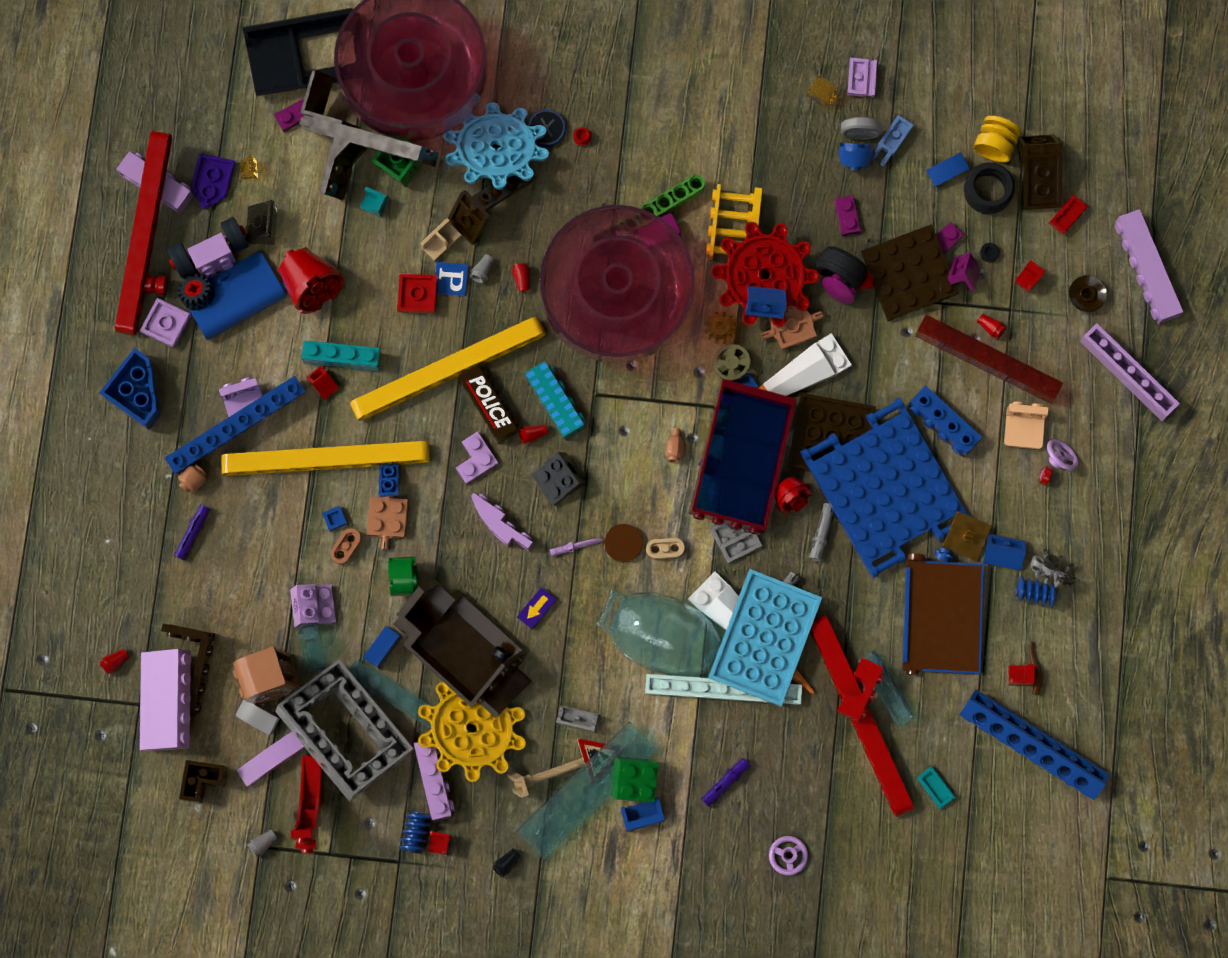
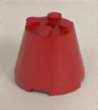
[277,247,344,314]

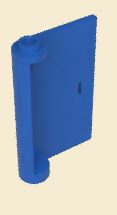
[189,250,287,340]

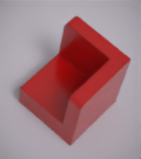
[1015,260,1045,293]
[1008,664,1035,686]
[428,831,451,855]

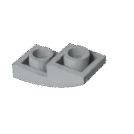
[235,700,280,735]

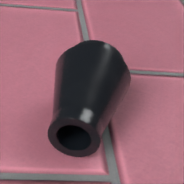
[492,848,521,878]

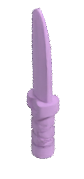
[549,538,604,557]

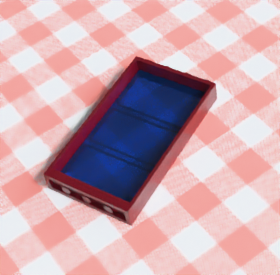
[689,379,796,535]

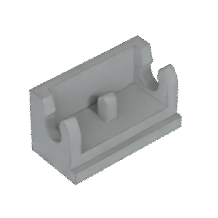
[556,705,599,733]

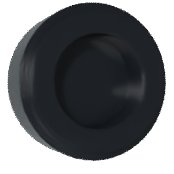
[980,243,1000,263]

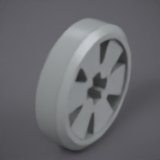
[840,117,882,140]

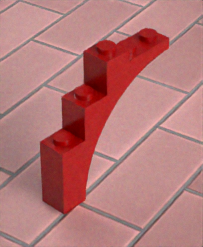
[291,756,323,854]

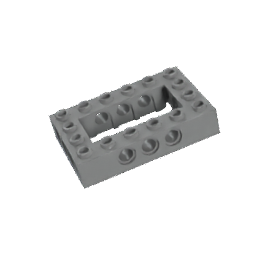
[275,659,413,802]

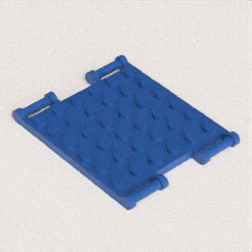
[800,398,969,579]

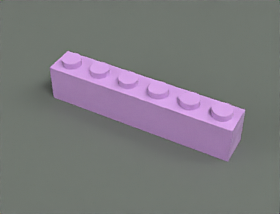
[1115,209,1183,324]
[1080,323,1180,421]

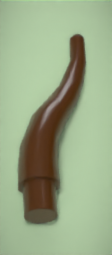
[1029,641,1043,695]

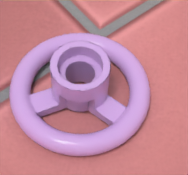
[1047,439,1079,471]
[769,836,808,876]

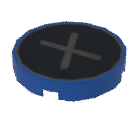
[528,110,565,147]

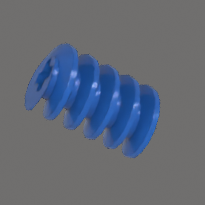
[1015,576,1058,608]
[399,811,431,854]

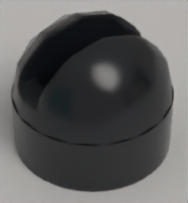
[493,646,510,663]

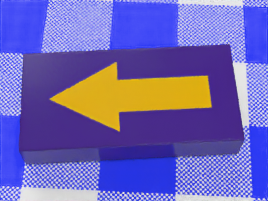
[517,587,556,630]

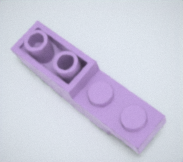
[471,493,533,551]

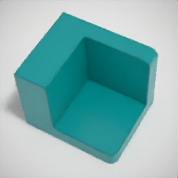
[360,187,388,217]

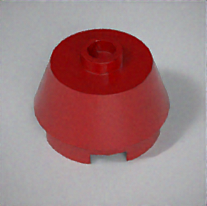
[774,477,812,515]

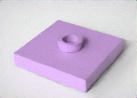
[140,298,192,348]

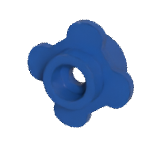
[934,546,953,562]

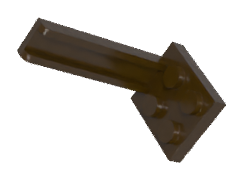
[448,175,536,245]
[161,624,216,718]

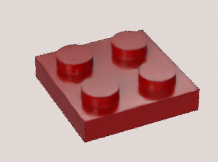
[397,274,438,313]

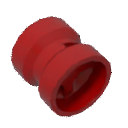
[145,275,168,295]

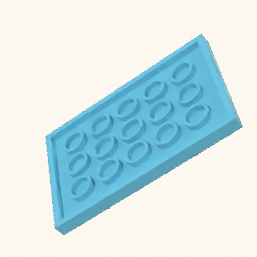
[708,569,822,707]

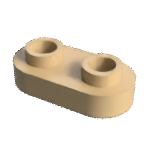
[646,538,685,559]

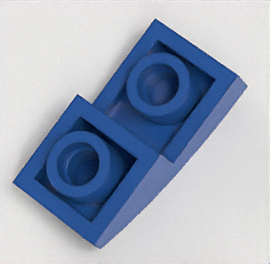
[926,152,970,187]
[379,464,399,497]

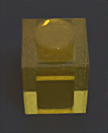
[807,76,837,108]

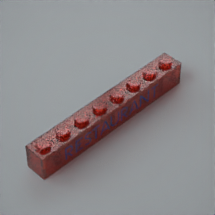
[915,315,1063,404]

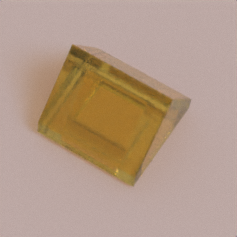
[240,156,258,179]

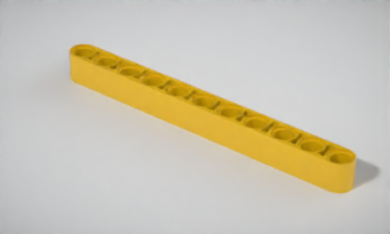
[350,317,546,421]
[221,441,430,476]

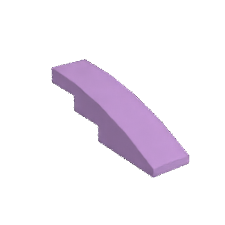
[237,732,305,787]

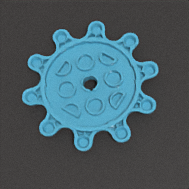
[443,102,549,190]

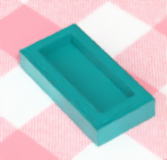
[916,766,956,810]

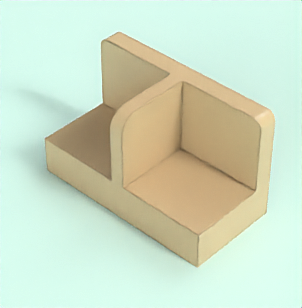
[420,218,462,262]

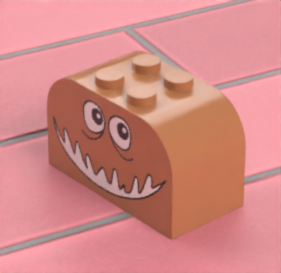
[233,646,302,705]

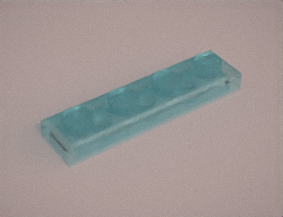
[858,650,916,728]

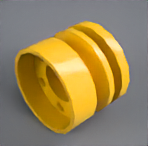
[973,116,1021,163]

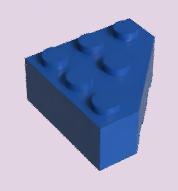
[100,348,160,430]

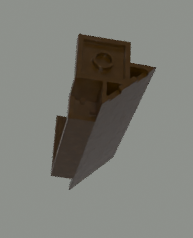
[394,579,532,718]

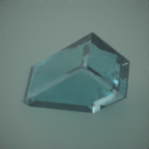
[298,624,326,671]

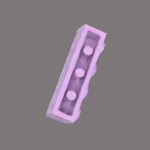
[414,743,455,822]

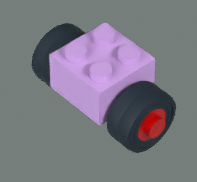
[167,217,249,279]

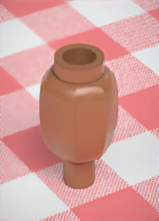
[665,428,684,463]

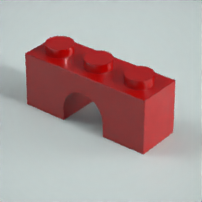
[836,657,885,722]

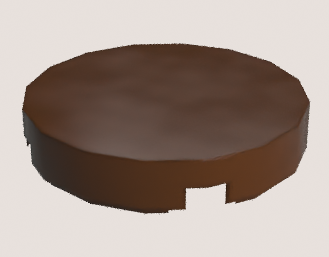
[604,524,643,563]

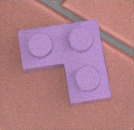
[456,431,498,485]

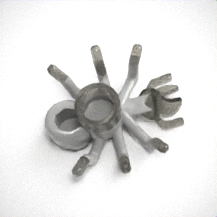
[1030,549,1077,588]

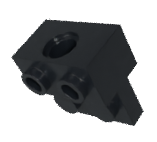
[531,452,586,506]

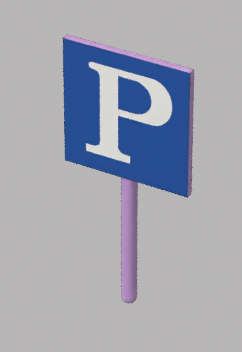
[399,262,468,296]

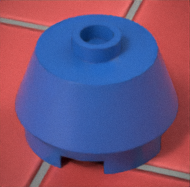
[837,143,875,171]

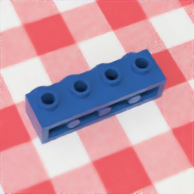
[908,385,982,457]

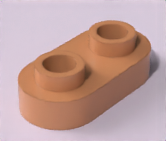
[330,528,361,565]

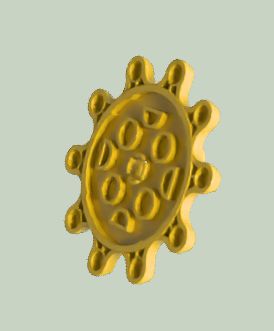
[418,682,526,782]

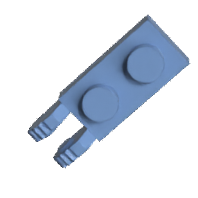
[872,115,914,167]

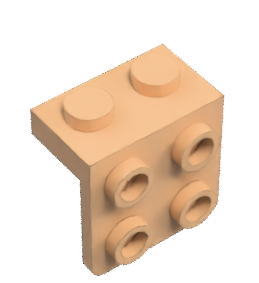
[1004,402,1048,449]

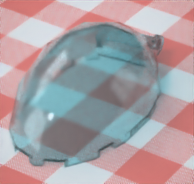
[595,590,722,677]

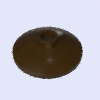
[1069,275,1107,312]

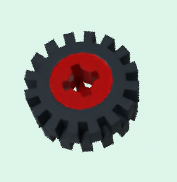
[177,274,215,311]

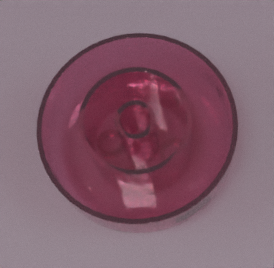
[334,0,488,141]
[540,205,695,363]

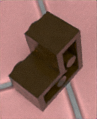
[179,760,228,804]

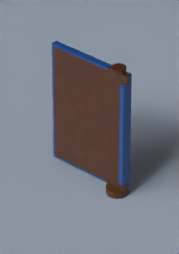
[902,554,984,675]

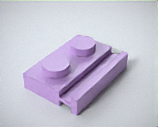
[847,58,877,98]

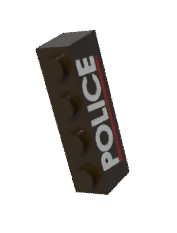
[458,365,519,444]

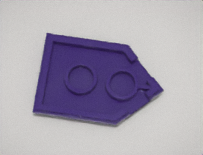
[190,153,236,210]

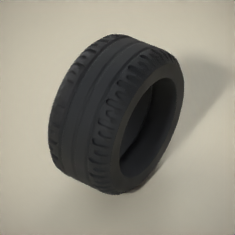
[964,162,1015,214]
[816,246,868,289]

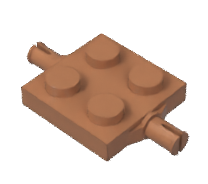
[761,306,823,350]
[366,496,409,551]

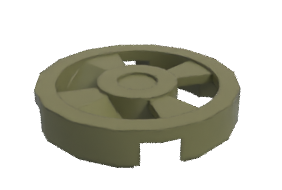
[713,344,752,382]

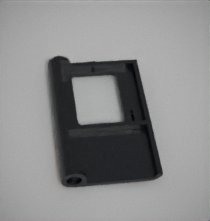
[242,7,366,97]

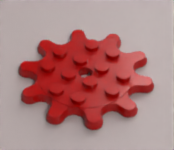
[711,222,819,327]

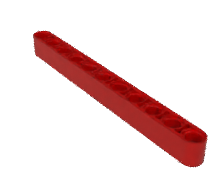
[115,131,172,335]
[810,615,914,817]

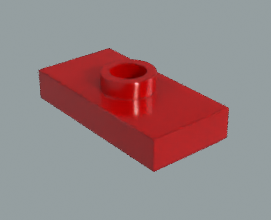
[1049,195,1088,235]

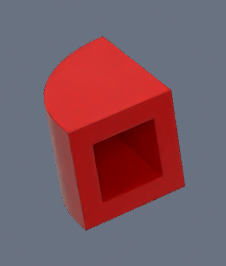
[306,366,339,400]

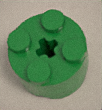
[388,556,418,596]

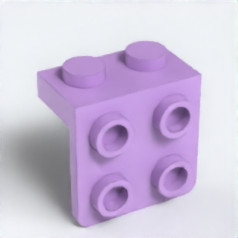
[219,377,268,420]

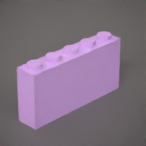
[140,649,191,751]

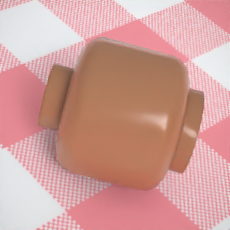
[178,464,207,493]

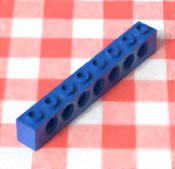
[165,376,306,474]
[959,689,1110,800]

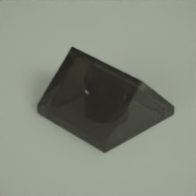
[245,200,278,245]

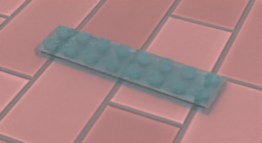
[516,721,657,860]

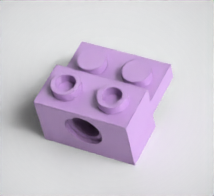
[290,584,336,628]

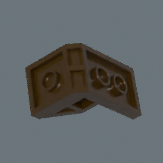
[1017,134,1062,210]

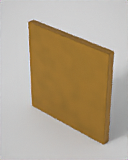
[942,511,992,561]

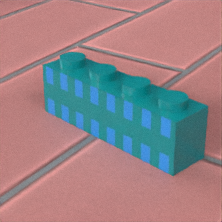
[301,340,382,372]
[525,361,585,440]

